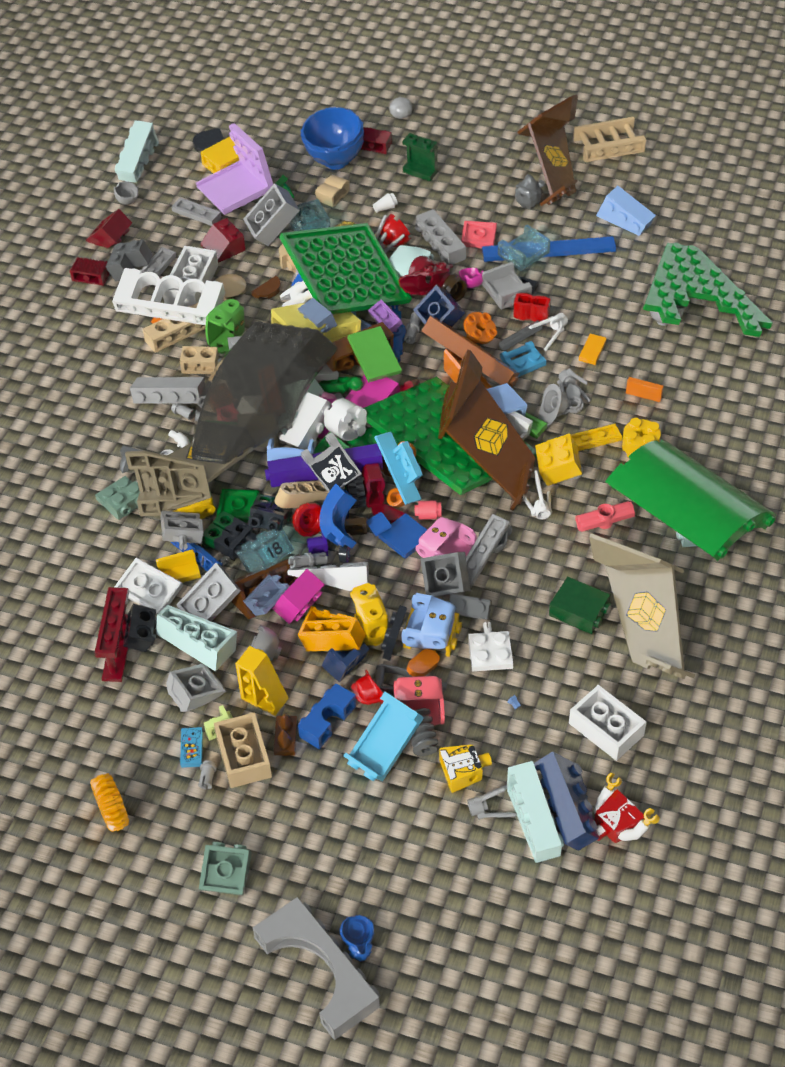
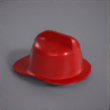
[351,670,384,705]

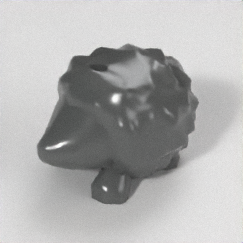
[515,174,545,209]

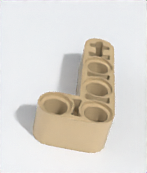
[274,480,345,508]

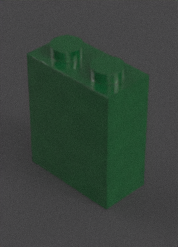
[549,576,612,634]

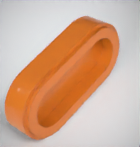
[407,649,440,677]

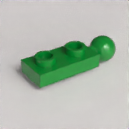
[318,377,363,393]

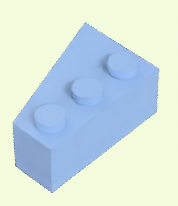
[596,185,656,236]

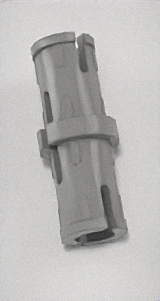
[404,312,421,344]
[288,552,328,568]

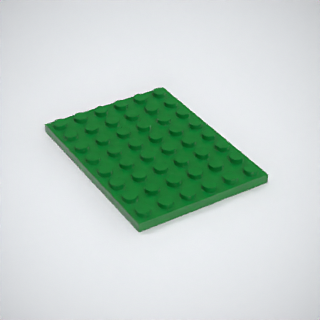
[363,376,537,495]

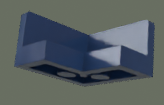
[322,644,370,682]

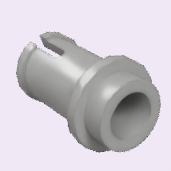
[171,403,195,420]
[198,760,217,789]

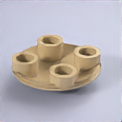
[215,274,246,300]

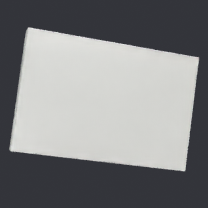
[115,558,183,614]

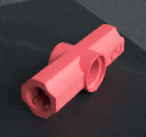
[575,501,635,532]

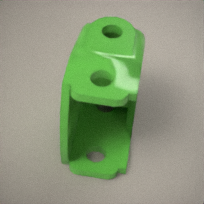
[205,299,245,354]

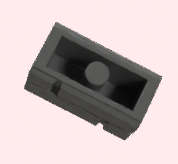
[450,594,492,620]

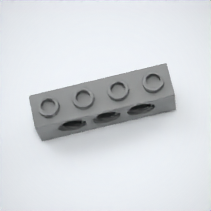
[415,209,466,265]

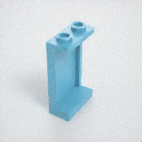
[344,692,424,782]

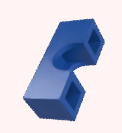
[298,683,356,749]

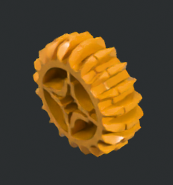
[90,773,129,832]

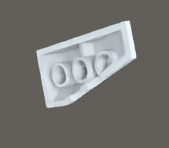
[288,562,369,593]

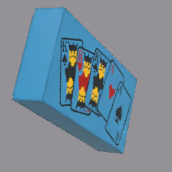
[180,727,203,768]

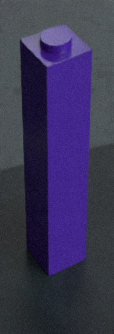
[265,444,383,488]

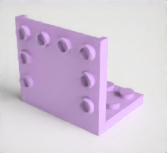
[196,123,273,215]

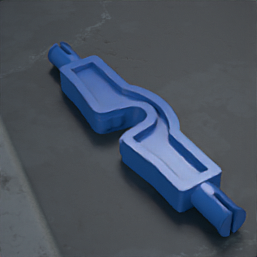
[391,305,406,363]

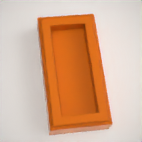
[626,377,664,402]

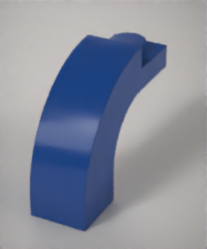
[319,484,357,548]

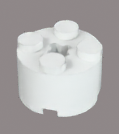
[324,398,367,441]

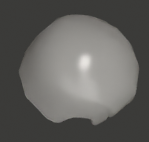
[390,97,412,119]
[114,181,139,205]

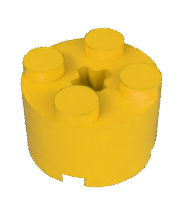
[622,418,661,457]

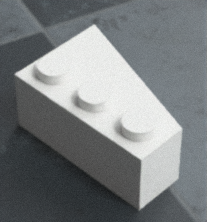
[279,392,332,450]

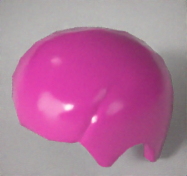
[459,268,484,288]

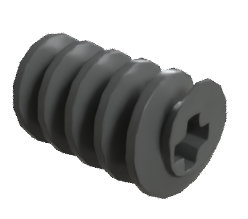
[411,708,438,756]

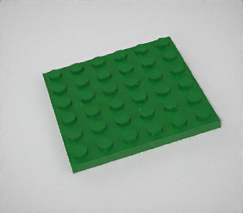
[279,223,412,314]

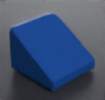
[366,512,392,536]

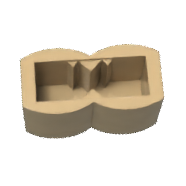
[315,175,350,207]

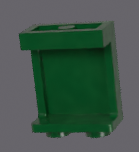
[402,133,438,181]

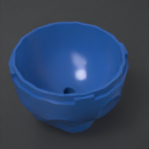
[301,107,364,170]

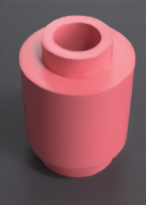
[415,500,442,520]

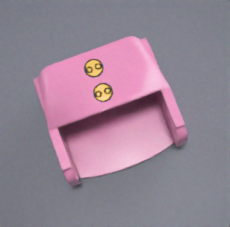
[416,517,477,558]

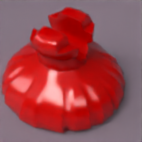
[292,503,322,537]

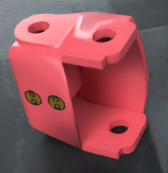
[393,676,445,726]

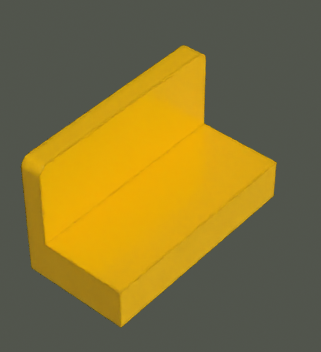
[156,549,201,583]

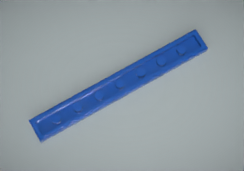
[482,236,616,262]

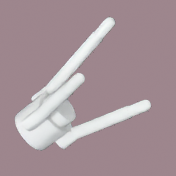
[529,313,568,351]
[523,470,552,519]

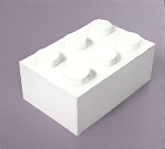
[569,685,646,761]

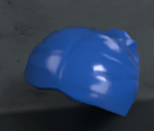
[340,915,374,961]

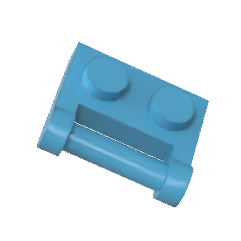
[500,341,546,377]

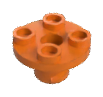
[464,312,497,344]

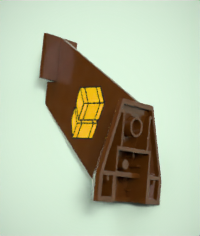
[517,94,578,206]
[438,349,535,511]

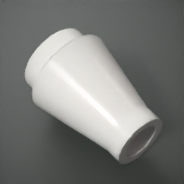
[372,193,398,213]

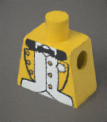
[439,745,492,793]

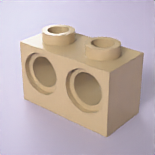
[180,346,219,374]

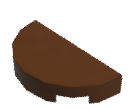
[251,275,281,299]

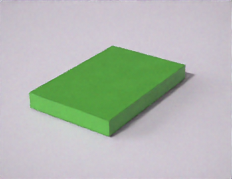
[347,326,402,382]

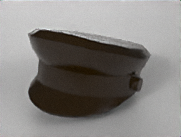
[442,273,467,302]

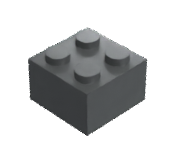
[420,552,471,597]

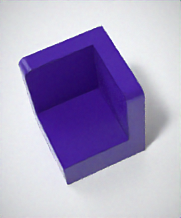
[307,531,329,556]

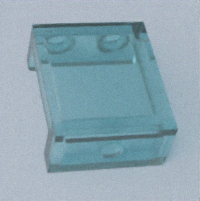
[498,224,550,271]

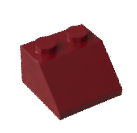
[86,209,133,248]
[200,218,246,263]

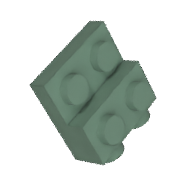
[95,476,140,520]
[199,842,252,896]

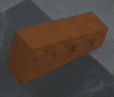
[322,322,394,372]

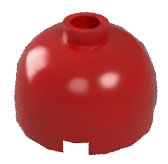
[380,214,411,248]

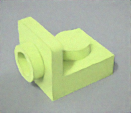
[204,705,233,741]

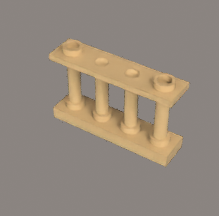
[573,117,646,162]

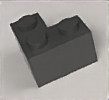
[106,239,153,282]

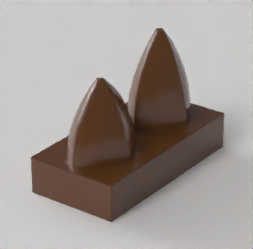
[274,713,298,756]

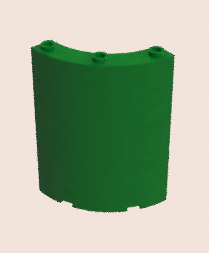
[605,440,776,562]

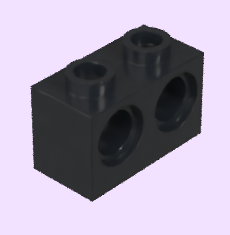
[123,603,157,652]

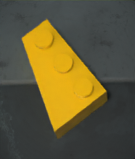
[235,646,289,716]

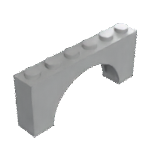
[253,897,380,1040]

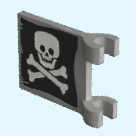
[301,432,362,493]

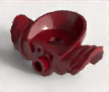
[399,256,453,295]

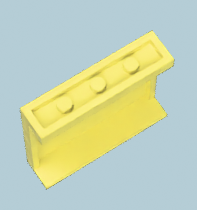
[271,302,361,349]

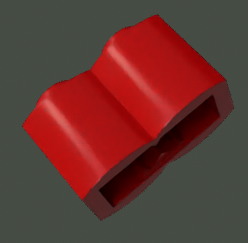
[513,293,550,322]

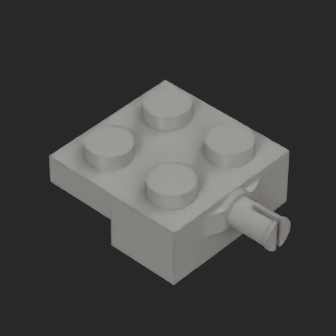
[160,511,203,550]

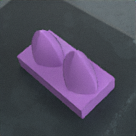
[368,300,403,332]

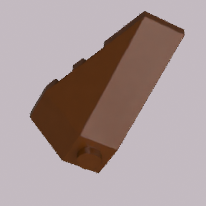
[231,554,299,619]

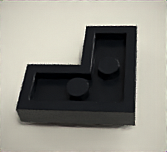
[381,605,407,661]

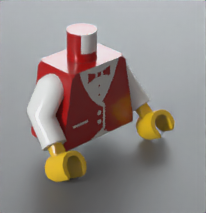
[594,773,660,843]

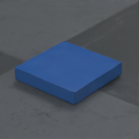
[378,513,427,559]

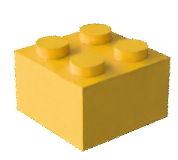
[535,433,582,486]

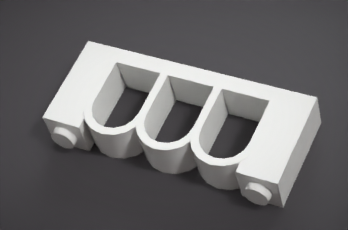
[112,268,225,325]

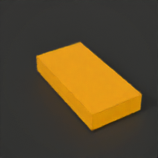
[579,334,607,365]

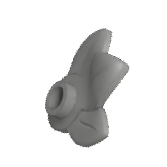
[561,384,584,415]

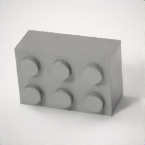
[244,183,300,246]

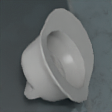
[538,384,568,426]

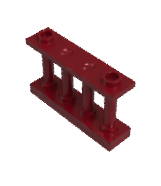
[94,587,129,682]

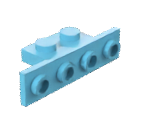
[374,432,423,505]

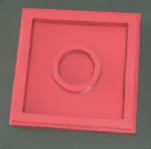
[461,221,497,248]

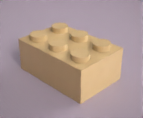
[214,712,272,788]

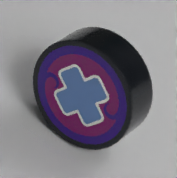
[339,545,350,563]

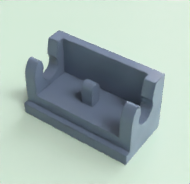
[298,298,337,333]
[243,575,290,616]

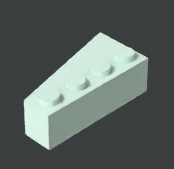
[115,120,159,183]
[156,605,237,671]
[507,761,564,863]

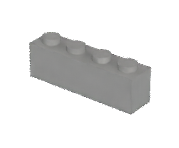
[130,377,207,404]

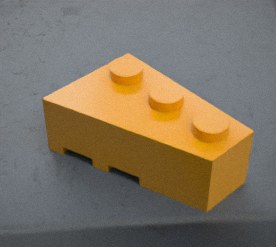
[298,606,366,651]

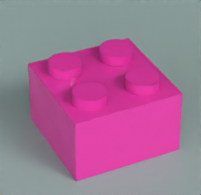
[272,569,325,624]

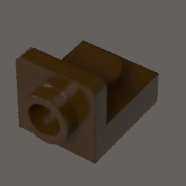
[344,515,367,536]

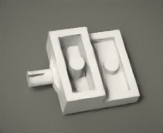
[468,622,513,672]

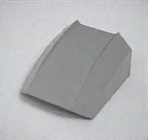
[166,664,226,712]

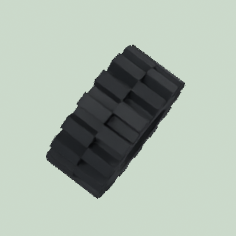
[346,475,366,509]

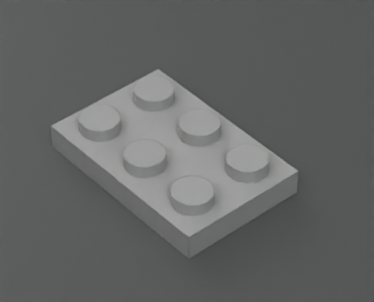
[176,563,241,622]

